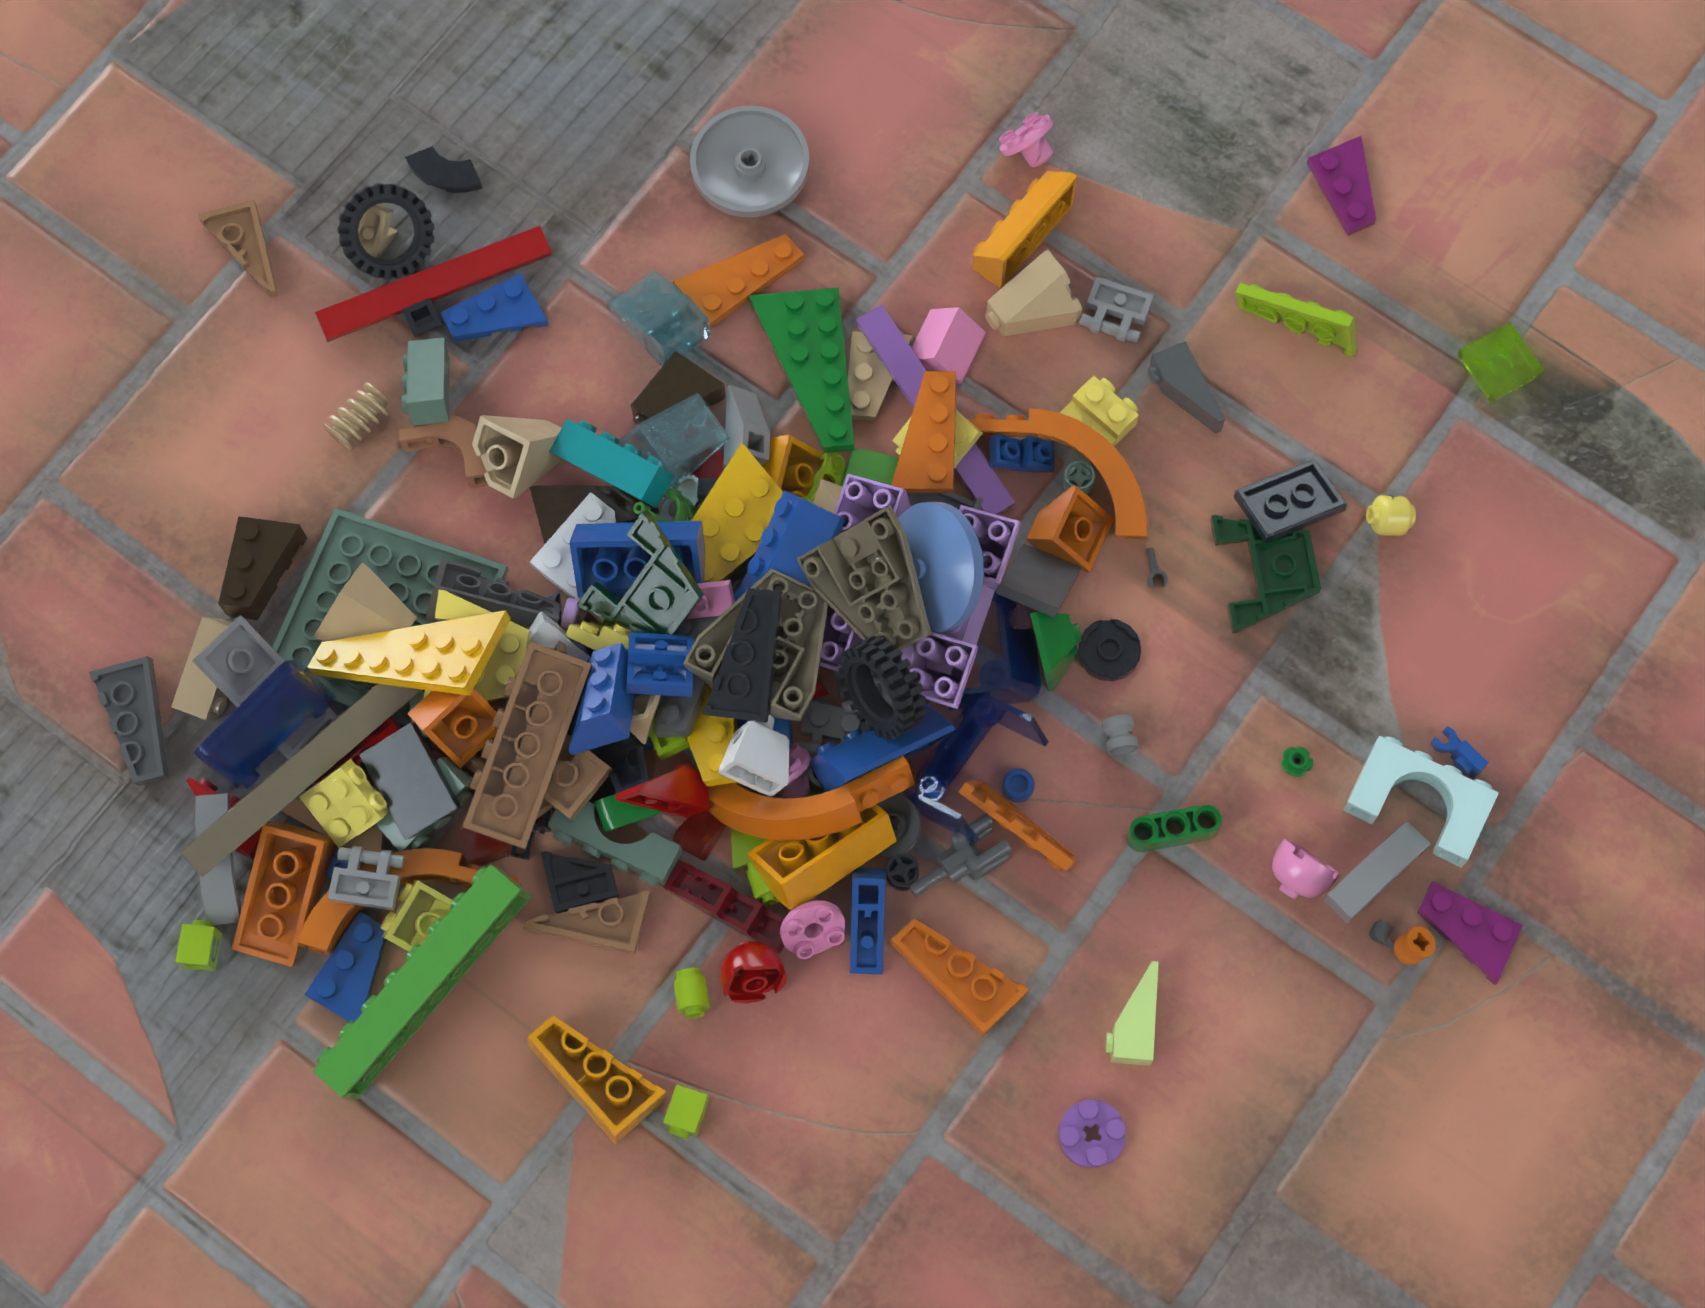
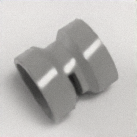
[1102,715,1139,755]

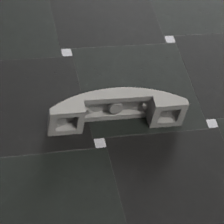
[195,793,241,925]

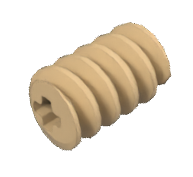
[322,382,389,450]

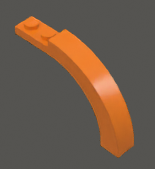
[967,408,1149,540]
[708,756,915,840]
[296,848,522,956]

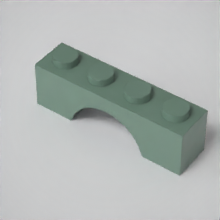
[548,801,683,887]

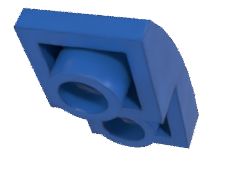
[989,434,1055,473]

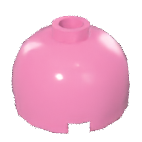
[1272,838,1340,899]

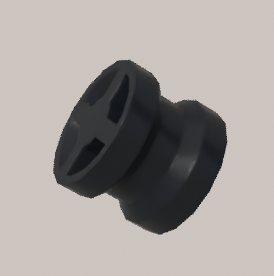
[886,854,919,891]

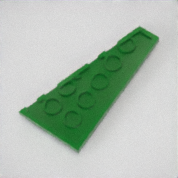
[749,287,855,453]

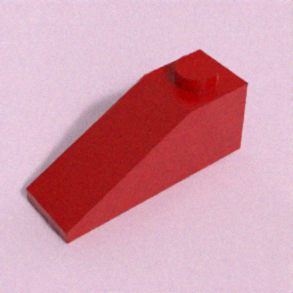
[615,764,710,818]

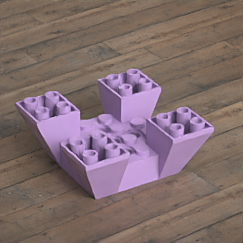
[819,474,1021,709]

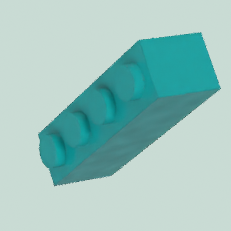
[549,419,674,508]

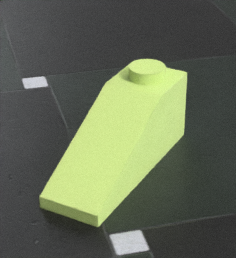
[1105,961,1159,1066]

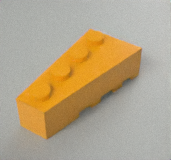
[527,1015,666,1144]

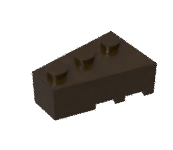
[218,516,308,620]

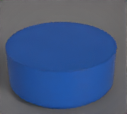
[1002,769,1035,802]

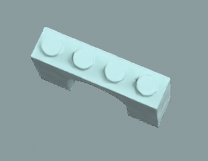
[1343,736,1499,868]

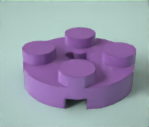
[1059,1099,1126,1168]

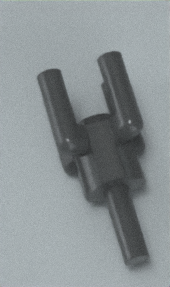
[908,813,1012,897]

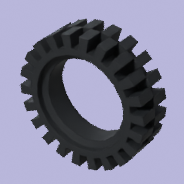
[337,183,435,279]
[838,636,926,740]

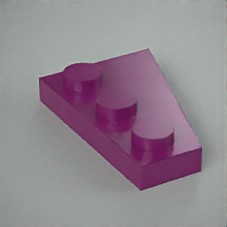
[1307,136,1376,236]
[1417,881,1523,985]

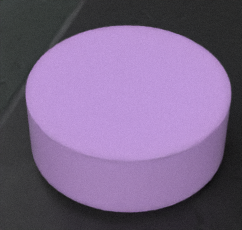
[561,597,580,630]

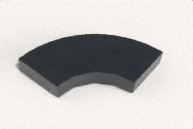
[405,146,483,193]

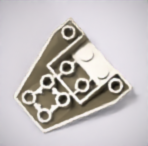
[796,505,931,650]
[683,568,828,721]

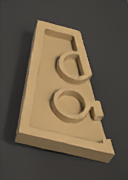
[848,331,913,422]

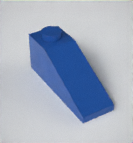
[850,868,886,974]

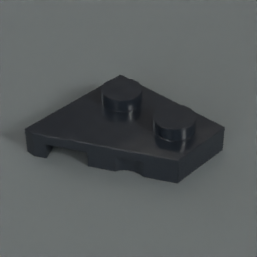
[541,851,619,914]

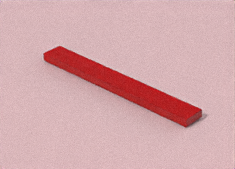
[315,225,552,342]

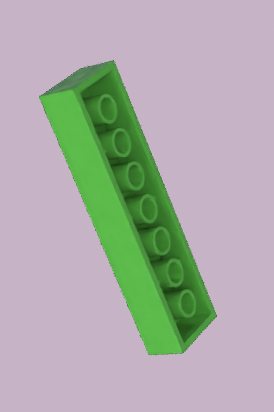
[312,864,532,1099]

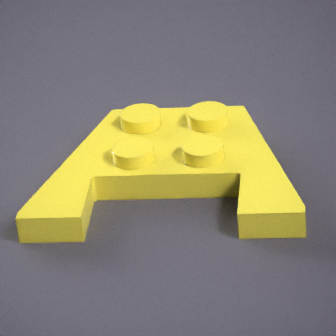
[423,589,532,702]

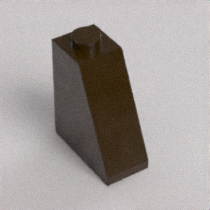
[630,351,726,434]

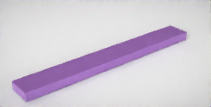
[856,305,1015,515]

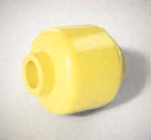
[1366,495,1416,536]

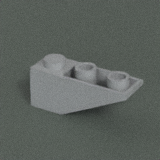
[723,385,770,467]

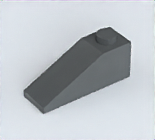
[1148,341,1225,433]

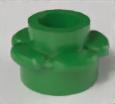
[1281,746,1313,777]

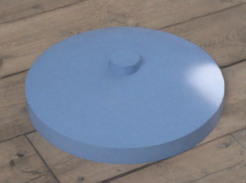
[898,502,984,633]

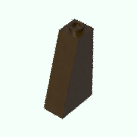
[530,485,659,544]

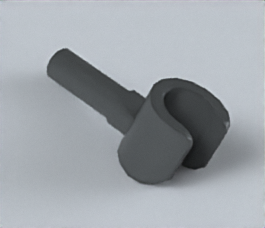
[1146,548,1168,589]
[1370,920,1395,953]

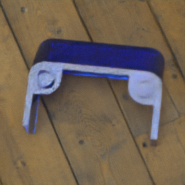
[948,589,1041,711]
[194,660,337,789]
[904,696,1049,844]

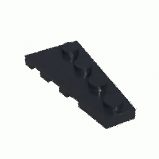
[702,588,783,722]
[597,694,649,793]

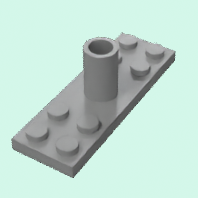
[192,615,338,786]

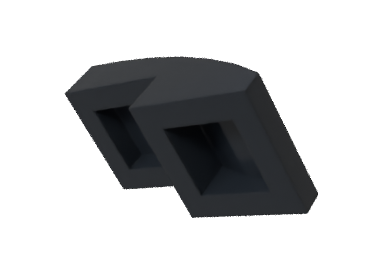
[402,298,443,338]

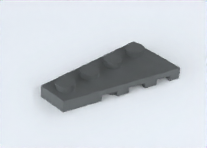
[655,616,719,737]
[89,656,169,786]

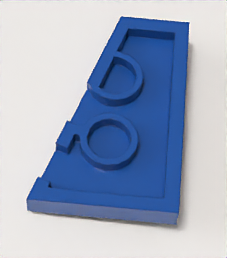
[304,912,386,1022]

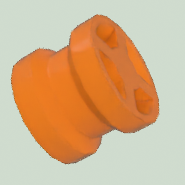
[1394,926,1436,966]

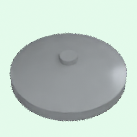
[690,106,809,217]

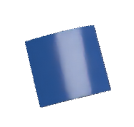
[626,632,694,697]

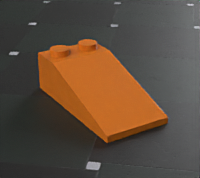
[231,821,335,967]

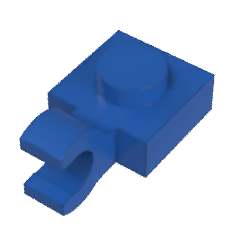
[1431,726,1489,779]

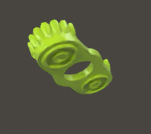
[803,452,846,502]

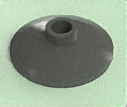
[877,794,921,858]

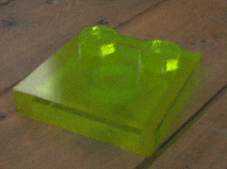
[1457,322,1545,403]

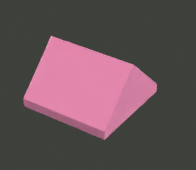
[912,307,986,385]

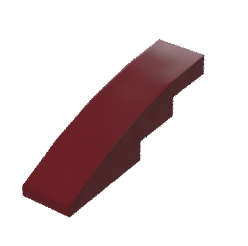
[663,860,785,954]

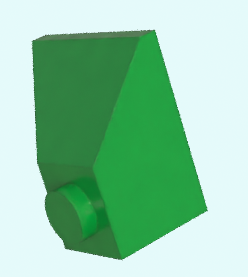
[1030,612,1082,691]

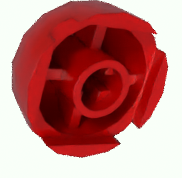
[719,941,787,1004]

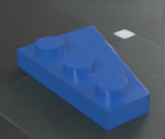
[440,273,549,342]

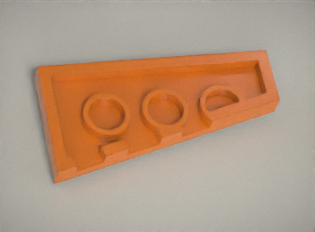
[673,234,805,329]
[891,371,956,493]
[958,779,1080,871]
[890,918,1030,1037]

